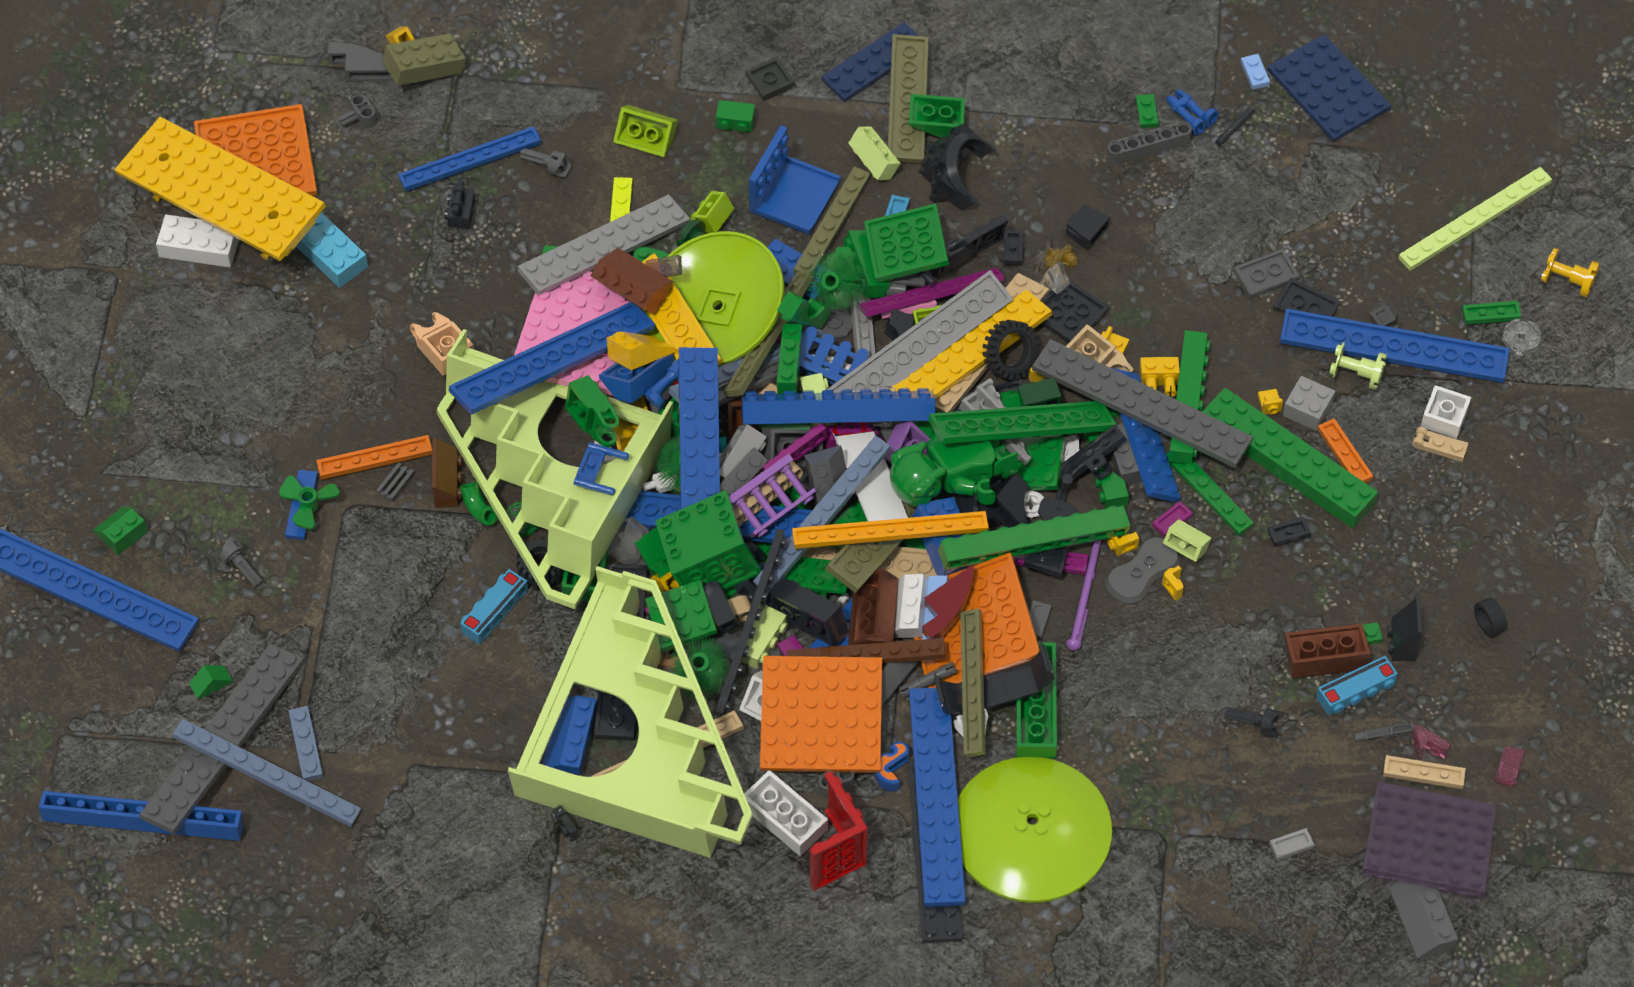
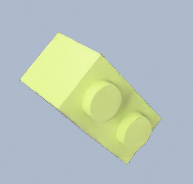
[1163,519,1211,562]

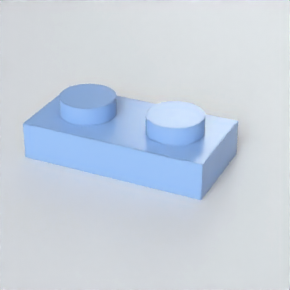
[1241,54,1270,90]

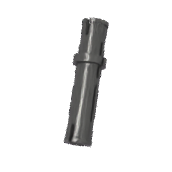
[899,661,958,698]

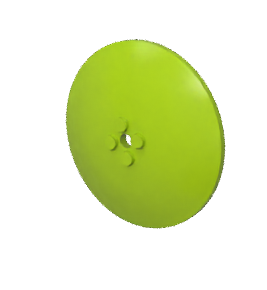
[642,231,784,367]
[957,757,1112,903]

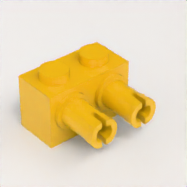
[1139,357,1180,397]

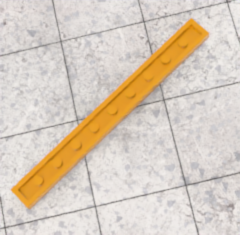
[792,511,988,549]

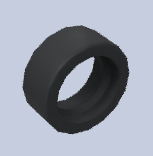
[1474,597,1507,637]

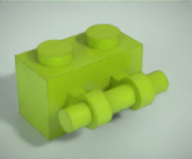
[690,191,734,233]

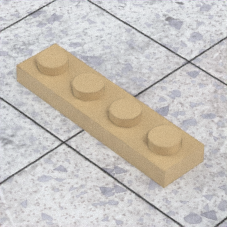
[1383,755,1466,789]

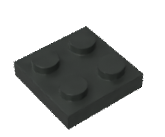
[745,57,794,100]

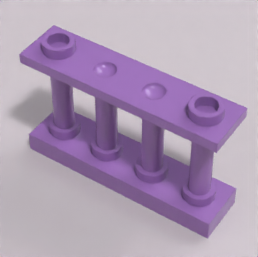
[729,453,816,538]

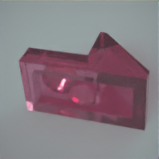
[1412,724,1451,759]

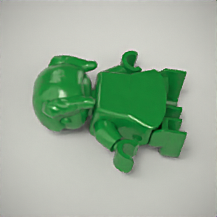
[890,426,1018,507]

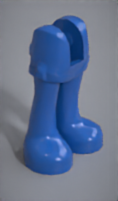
[1166,89,1219,135]
[644,359,679,410]

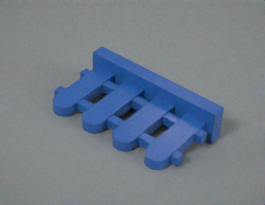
[799,327,869,385]

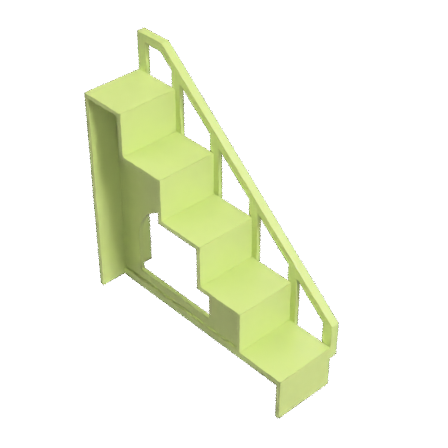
[437,329,673,609]
[508,566,752,858]

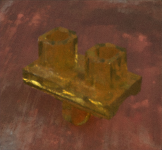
[1044,244,1077,278]

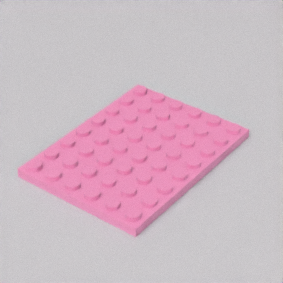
[514,271,646,396]

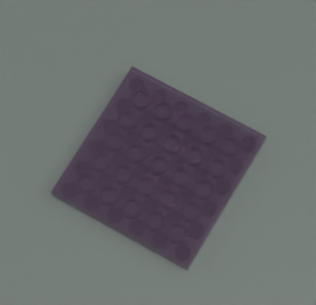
[1362,781,1496,898]

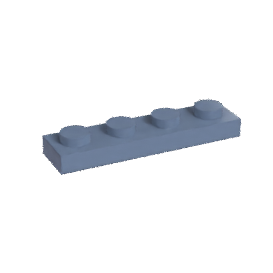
[288,706,323,781]

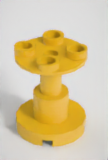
[1541,248,1600,298]

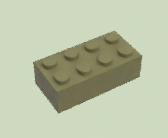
[382,33,466,86]

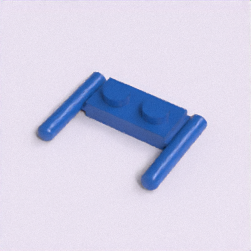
[573,442,629,495]

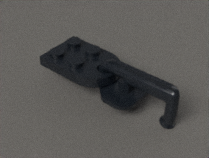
[918,215,1009,287]
[1023,474,1077,578]

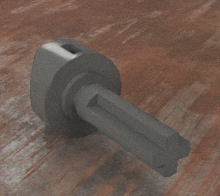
[520,148,571,177]
[217,536,263,588]

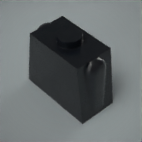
[1066,205,1110,251]

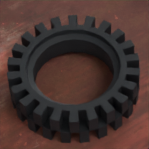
[982,320,1040,380]

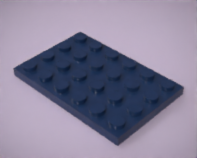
[1267,34,1391,142]

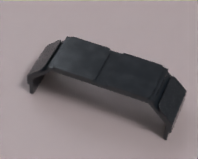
[934,640,1055,715]

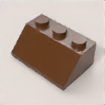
[432,438,462,508]

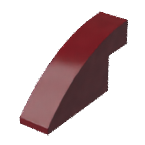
[922,565,974,639]

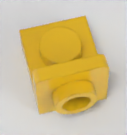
[1101,326,1129,354]
[1257,389,1283,414]
[1108,532,1139,556]
[1162,566,1184,601]

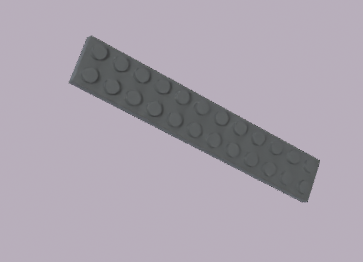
[1032,339,1253,468]
[139,644,304,834]

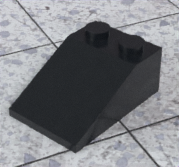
[1387,598,1422,661]

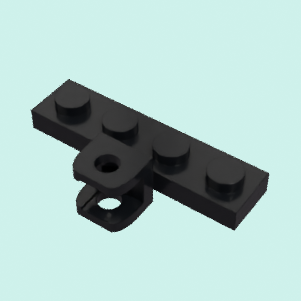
[1060,424,1127,480]

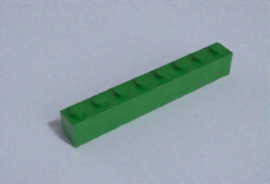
[1169,330,1210,464]

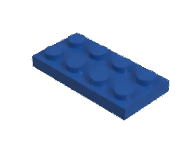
[767,239,829,300]

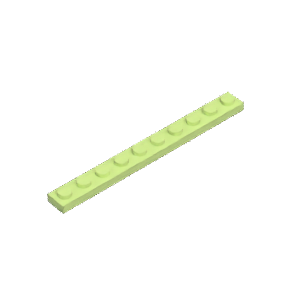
[1398,167,1552,271]

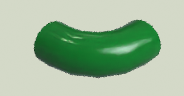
[460,482,498,525]

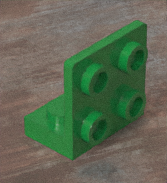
[634,527,670,578]

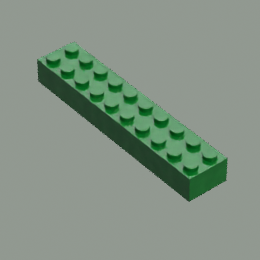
[1202,388,1378,529]

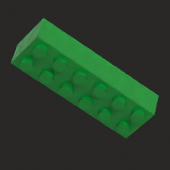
[1016,642,1057,758]

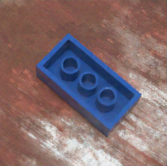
[912,497,980,576]

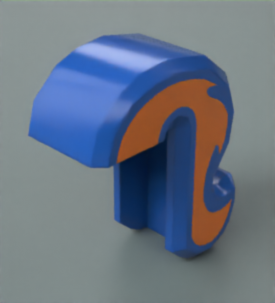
[874,742,909,792]

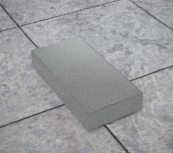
[1269,828,1315,860]

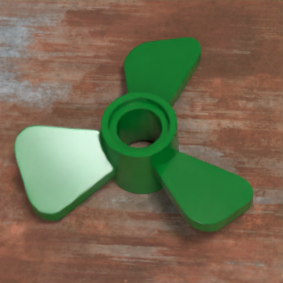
[279,476,340,530]

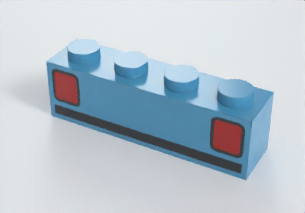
[460,569,528,645]
[1316,656,1398,716]

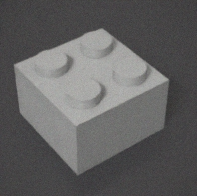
[1283,376,1335,431]

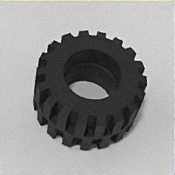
[516,537,564,591]

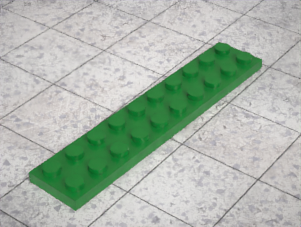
[928,401,1117,444]

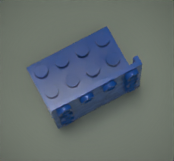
[749,125,841,235]

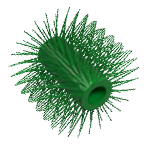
[804,253,869,310]
[656,436,680,495]
[670,635,729,702]

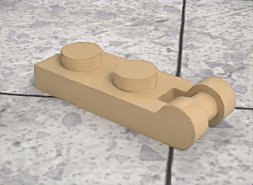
[1412,427,1468,462]

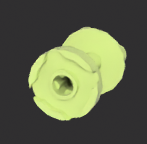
[1329,342,1387,391]

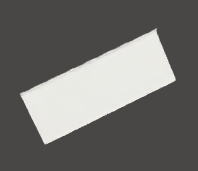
[833,432,908,521]

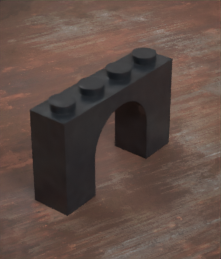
[647,580,739,660]

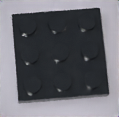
[1041,278,1109,343]

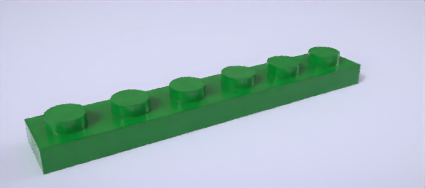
[1166,452,1254,536]

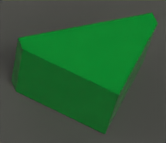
[189,665,233,700]

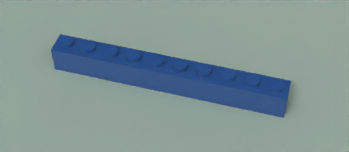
[39,791,244,841]

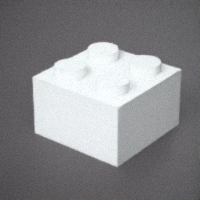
[1421,385,1471,439]

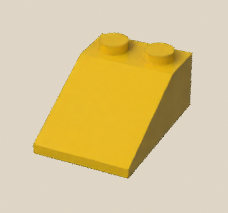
[607,332,676,370]

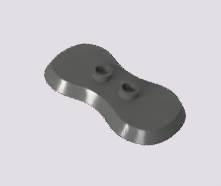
[1104,537,1181,604]

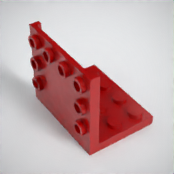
[810,771,868,891]

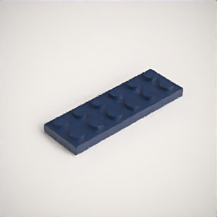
[822,22,919,103]

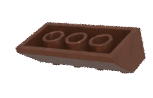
[590,248,674,314]
[848,568,898,645]
[1285,624,1371,678]

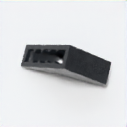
[985,473,1030,528]

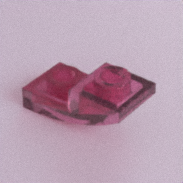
[1495,746,1525,786]

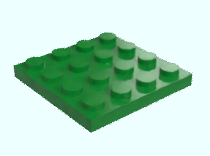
[864,203,949,283]

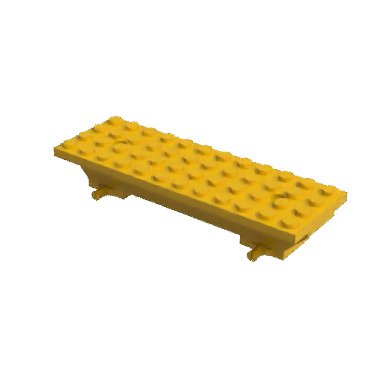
[114,117,326,261]

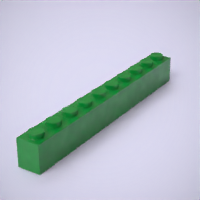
[938,506,1130,570]

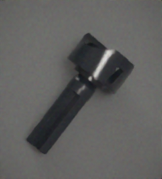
[1225,707,1283,738]

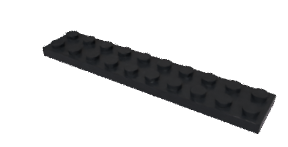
[594,564,648,740]
[908,759,963,944]

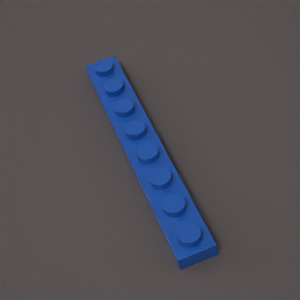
[398,126,541,192]

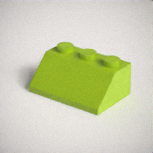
[613,105,678,157]

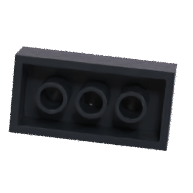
[769,577,849,646]

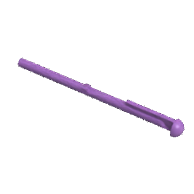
[1066,540,1102,651]

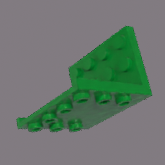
[655,490,762,591]

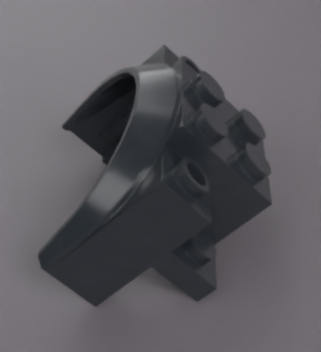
[919,124,996,210]

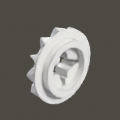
[1024,491,1044,519]

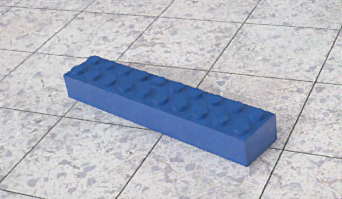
[741,388,935,424]

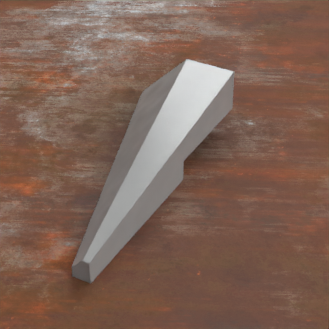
[959,378,1031,465]

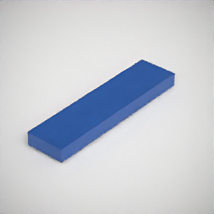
[285,470,318,540]

